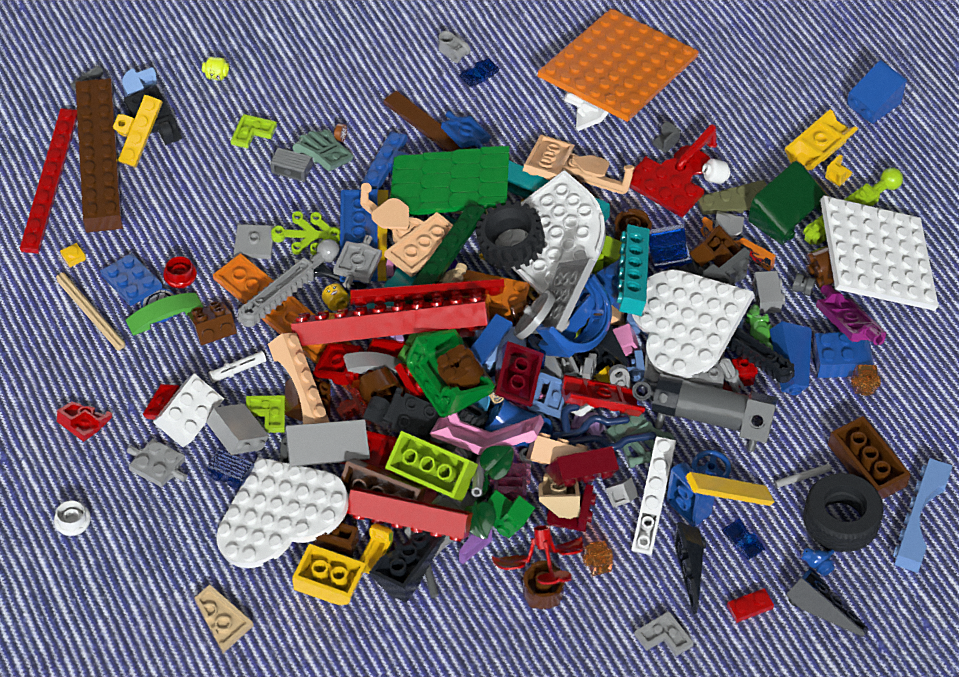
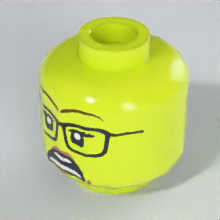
[202,57,229,81]

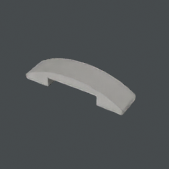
[343,352,403,383]

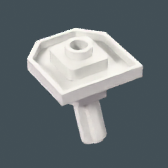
[564,92,609,131]

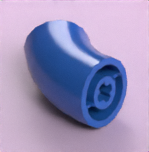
[483,398,553,449]

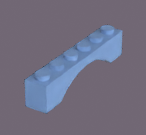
[893,458,953,573]

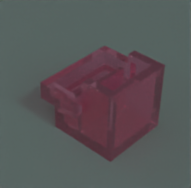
[490,463,531,502]

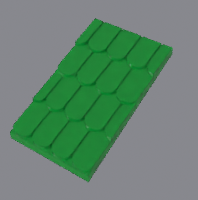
[390,146,510,216]

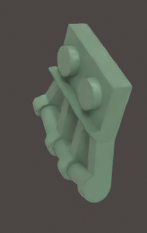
[293,129,354,171]
[606,414,674,468]

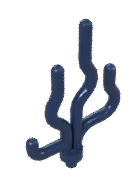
[550,404,657,465]

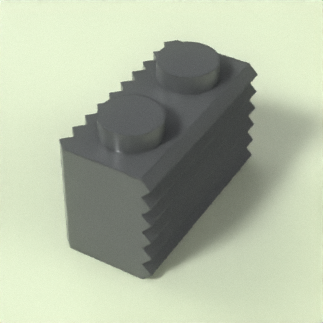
[270,147,313,182]

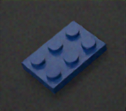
[100,253,162,306]

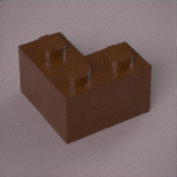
[689,225,742,268]
[313,514,359,557]

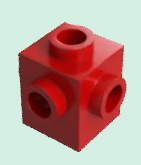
[731,357,758,388]

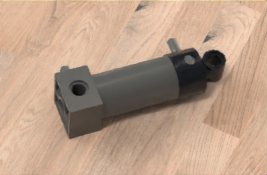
[632,374,778,452]

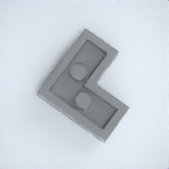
[580,353,597,380]
[634,611,694,656]

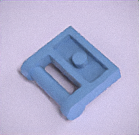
[526,372,565,418]

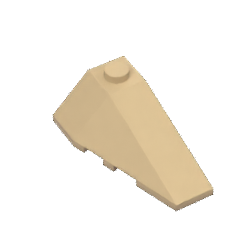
[538,473,580,519]

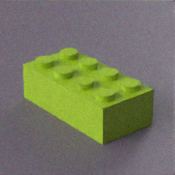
[385,431,479,502]

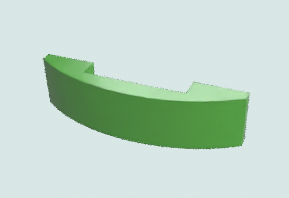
[125,293,203,336]

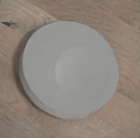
[513,290,556,340]

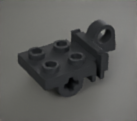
[124,86,182,145]
[363,387,439,442]

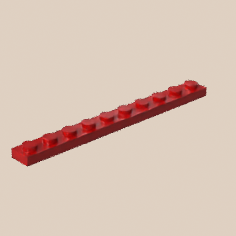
[20,108,77,254]

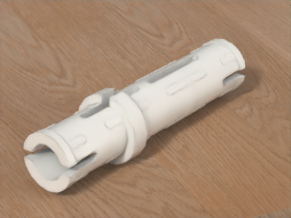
[208,350,266,383]

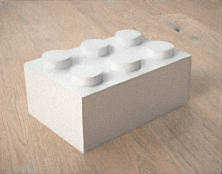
[153,373,224,447]

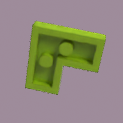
[231,114,277,148]
[246,395,285,433]

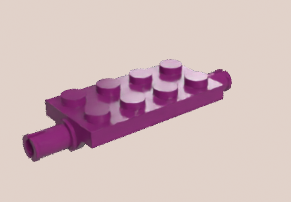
[816,285,887,345]

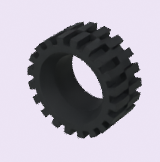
[476,201,546,271]

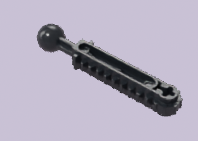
[726,327,795,383]

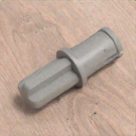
[719,358,744,392]

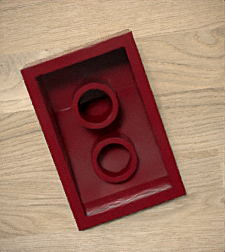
[494,341,544,407]

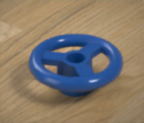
[691,450,731,478]

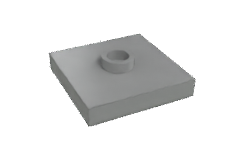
[234,224,275,259]

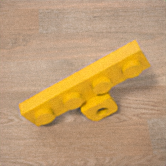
[113,95,163,168]

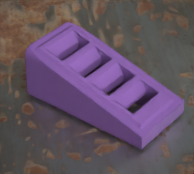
[459,529,492,564]

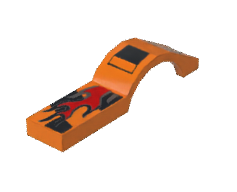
[700,217,776,271]

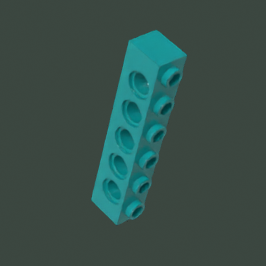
[616,224,650,316]

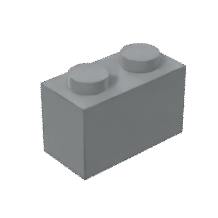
[753,271,785,313]

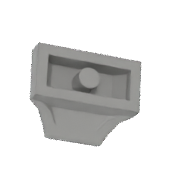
[715,211,744,239]

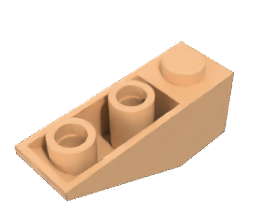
[526,433,589,464]

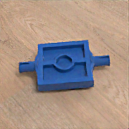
[441,110,491,149]

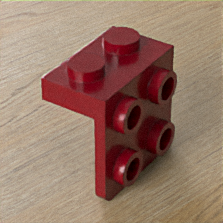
[547,484,597,532]

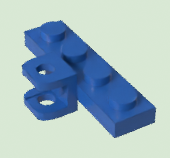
[361,132,408,190]

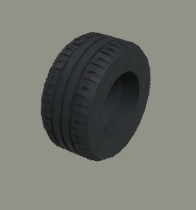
[803,473,884,552]

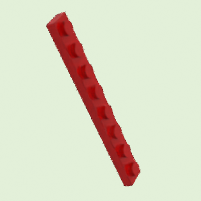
[350,279,505,306]

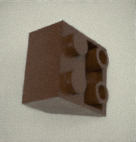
[284,378,331,421]

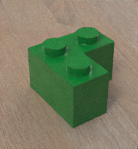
[485,490,535,538]

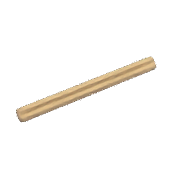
[56,272,125,351]

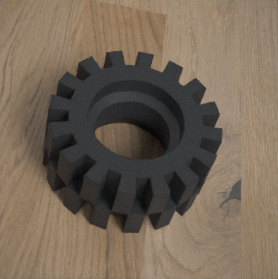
[457,403,489,429]

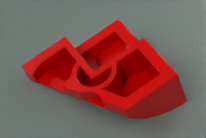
[57,402,112,442]

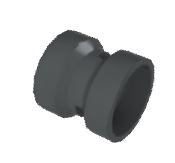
[792,273,816,296]

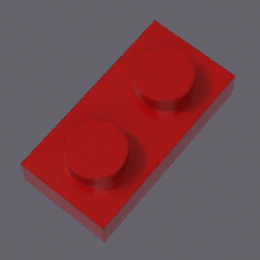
[727,588,774,623]

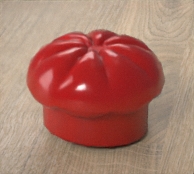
[163,256,197,288]

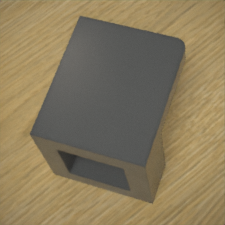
[652,121,680,154]

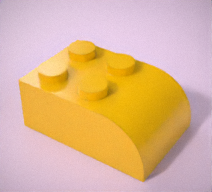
[292,544,366,605]

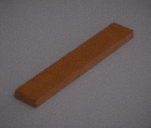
[384,90,471,152]

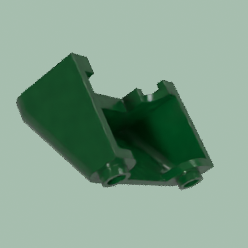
[748,161,830,245]

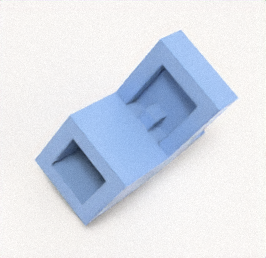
[122,67,157,97]

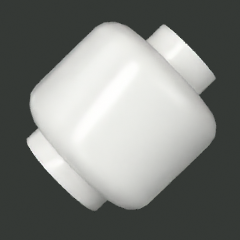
[702,159,730,184]

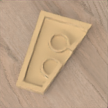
[195,585,253,653]

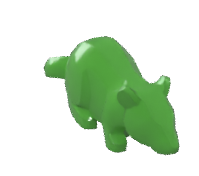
[746,304,774,351]

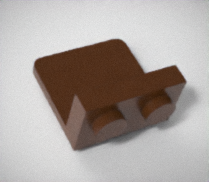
[187,301,237,346]

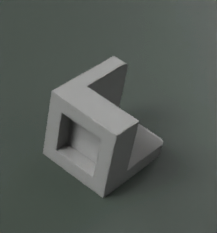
[606,477,638,507]

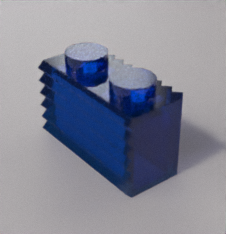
[207,448,254,489]

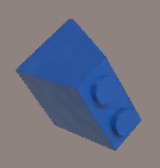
[847,60,907,124]

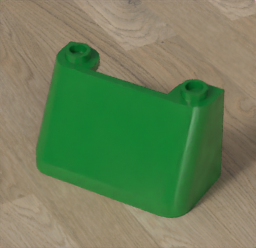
[407,329,495,417]

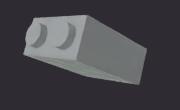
[206,403,269,455]

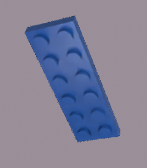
[340,189,378,282]

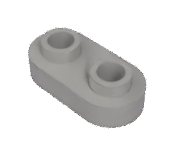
[609,364,631,387]

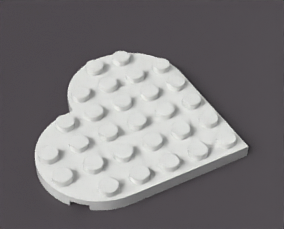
[632,270,754,379]
[217,457,349,568]

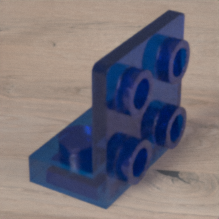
[649,224,692,269]

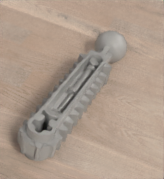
[238,239,340,327]

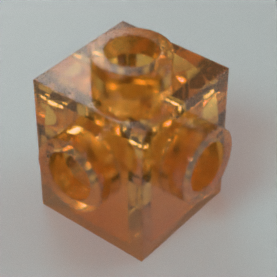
[851,365,881,396]
[582,541,613,577]

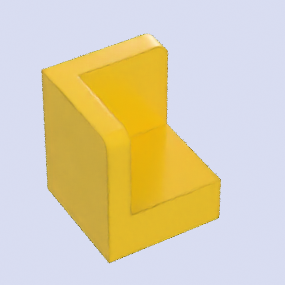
[825,154,852,187]

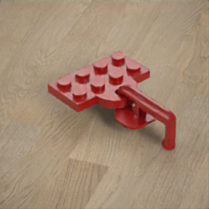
[629,124,717,218]

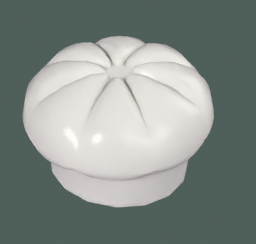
[54,501,91,536]

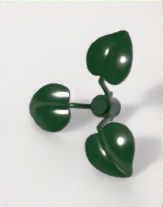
[435,446,514,539]

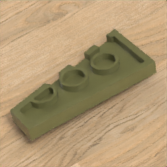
[697,180,767,215]

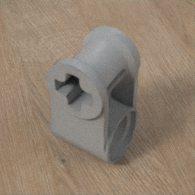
[438,31,471,63]

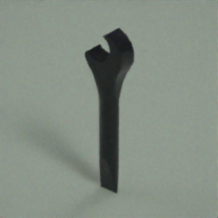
[314,263,368,290]

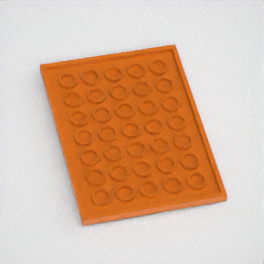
[537,9,699,122]

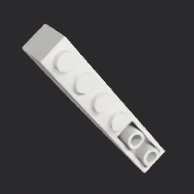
[632,436,676,555]

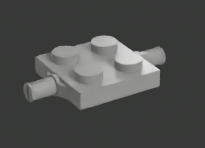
[333,235,382,288]
[127,439,188,487]

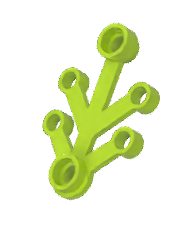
[271,211,340,255]

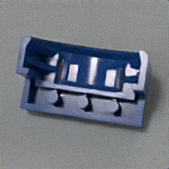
[536,274,614,358]

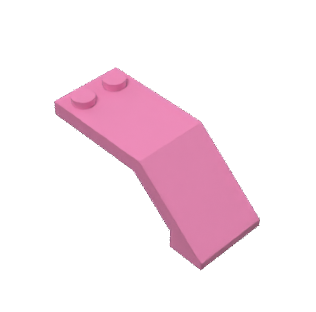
[430,413,544,455]

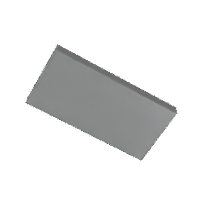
[285,420,370,467]

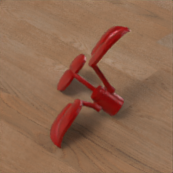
[492,525,583,585]

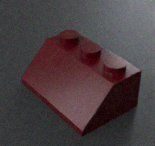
[545,446,619,487]

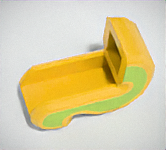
[359,523,393,574]

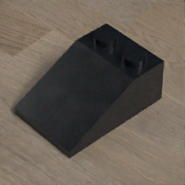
[580,325,628,374]

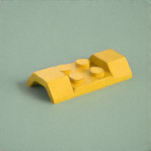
[785,109,858,171]

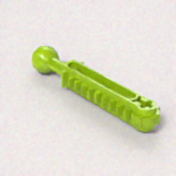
[803,167,903,246]

